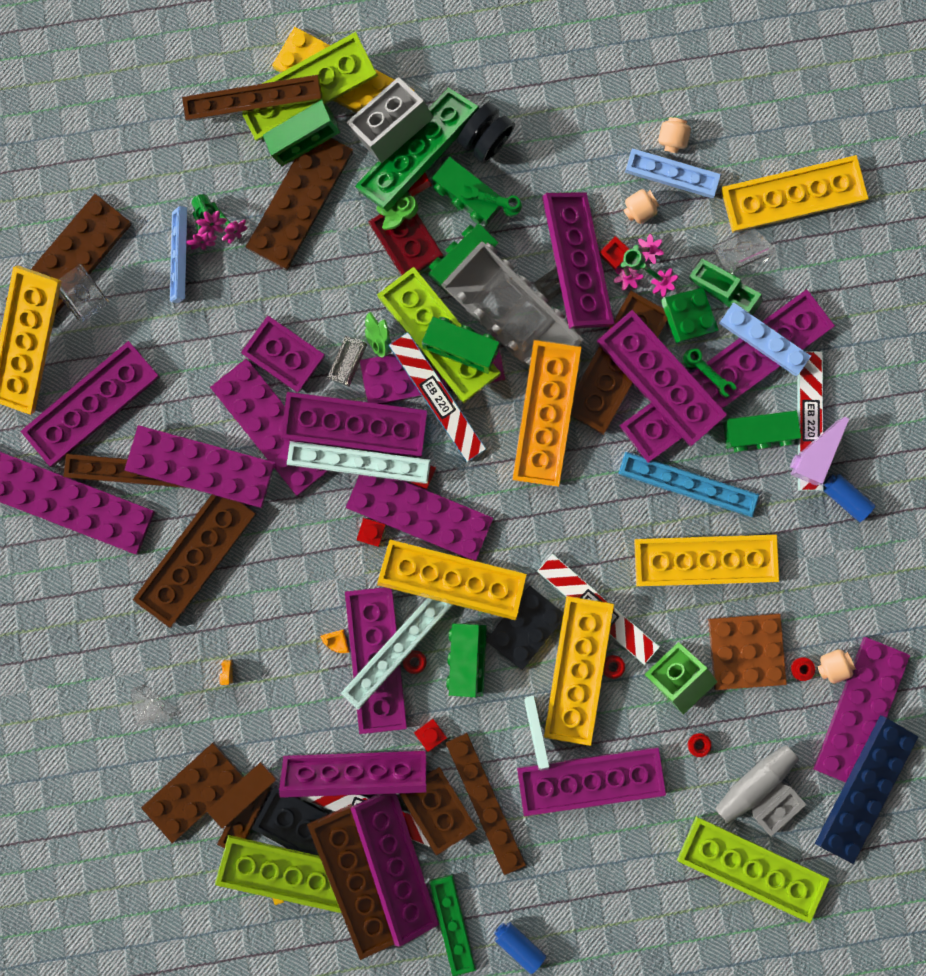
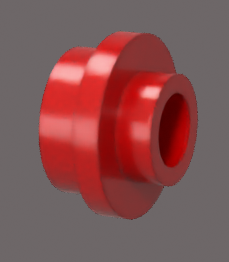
[403,650,427,674]
[603,655,625,679]
[791,657,815,681]
[687,733,712,757]

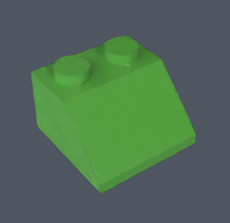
[645,642,718,715]

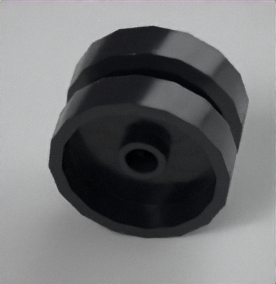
[458,102,515,164]

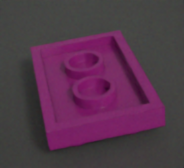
[241,315,325,393]

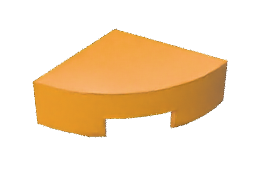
[320,629,350,653]
[220,660,233,685]

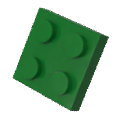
[661,287,719,344]

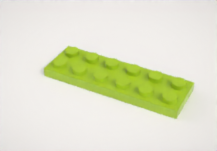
[242,32,378,142]
[377,267,501,403]
[677,816,829,923]
[215,835,341,913]

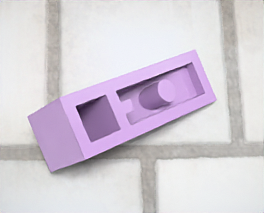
[790,417,849,486]

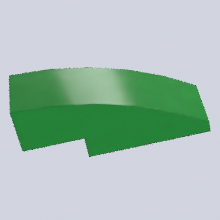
[689,258,763,316]

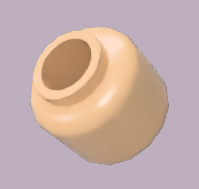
[658,118,691,153]
[624,189,660,224]
[817,649,856,684]

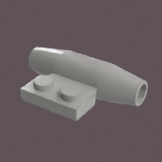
[715,745,806,836]

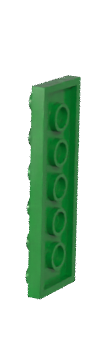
[355,87,480,212]

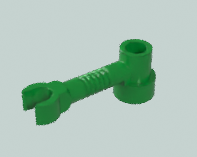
[461,183,522,217]
[682,349,736,398]

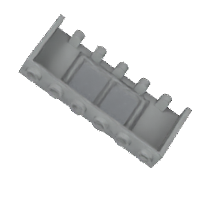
[441,241,584,369]

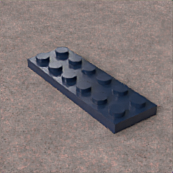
[814,715,918,864]

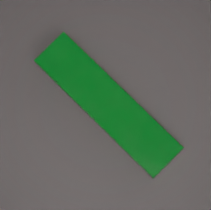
[429,874,476,976]

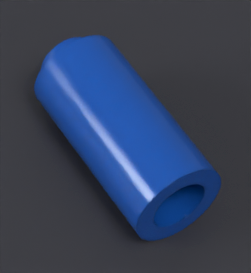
[823,474,876,522]
[494,922,546,974]

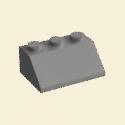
[346,77,434,163]

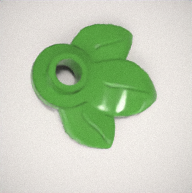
[376,191,418,230]
[365,312,392,358]

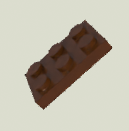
[399,767,477,856]

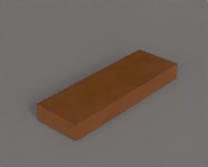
[207,761,277,829]
[217,787,271,849]

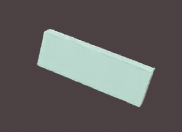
[524,696,549,771]

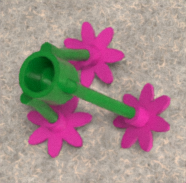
[186,194,248,250]
[613,234,679,297]

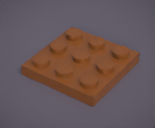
[708,614,787,690]

